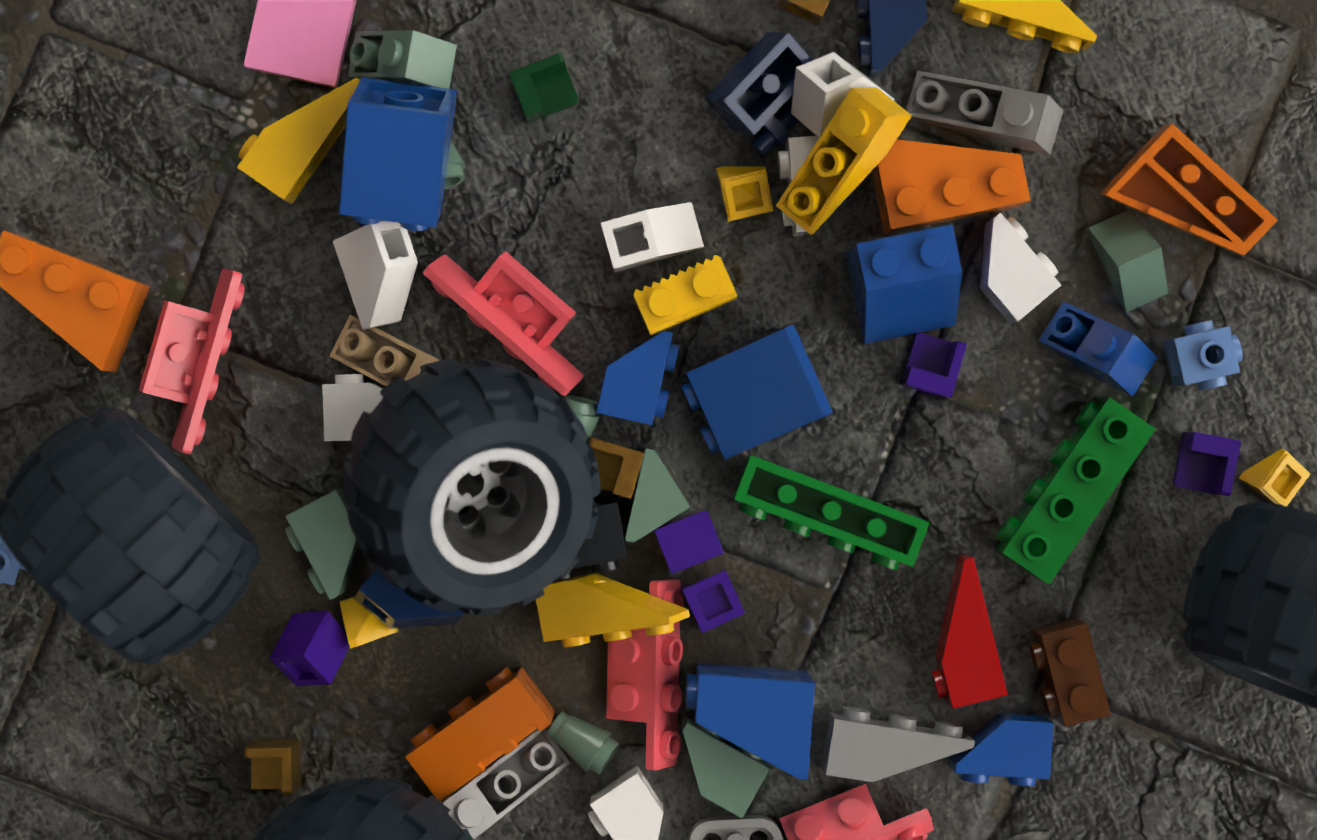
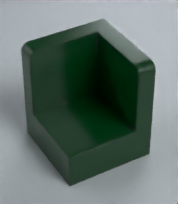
[509,53,579,124]

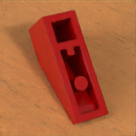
[931,554,1008,709]

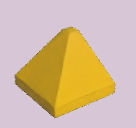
[716,166,774,222]
[1238,448,1310,506]
[340,597,399,649]

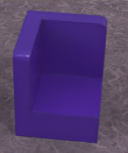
[900,333,967,398]
[1173,432,1241,496]
[654,510,724,574]
[681,569,745,633]
[269,611,350,686]

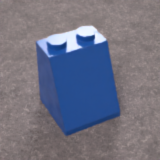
[339,77,457,231]
[845,224,962,344]
[681,324,833,459]
[685,663,815,779]

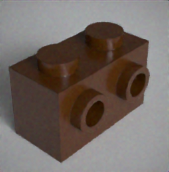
[1029,618,1111,727]

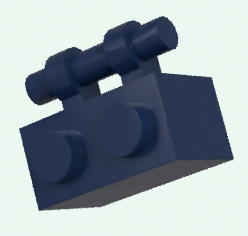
[704,32,813,156]

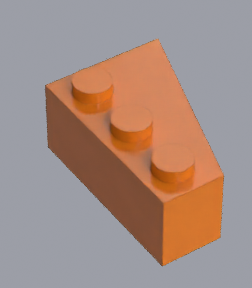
[1099,123,1278,255]
[871,139,1031,235]
[0,230,150,373]
[405,666,555,801]

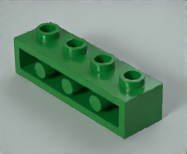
[994,397,1156,585]
[732,454,930,570]

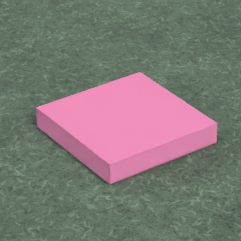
[243,0,357,89]

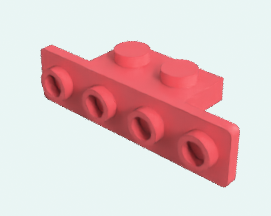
[423,251,584,396]
[139,268,245,455]
[606,579,684,771]
[779,784,934,840]

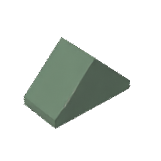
[1086,209,1169,313]
[625,448,690,543]

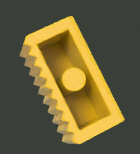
[633,255,738,337]

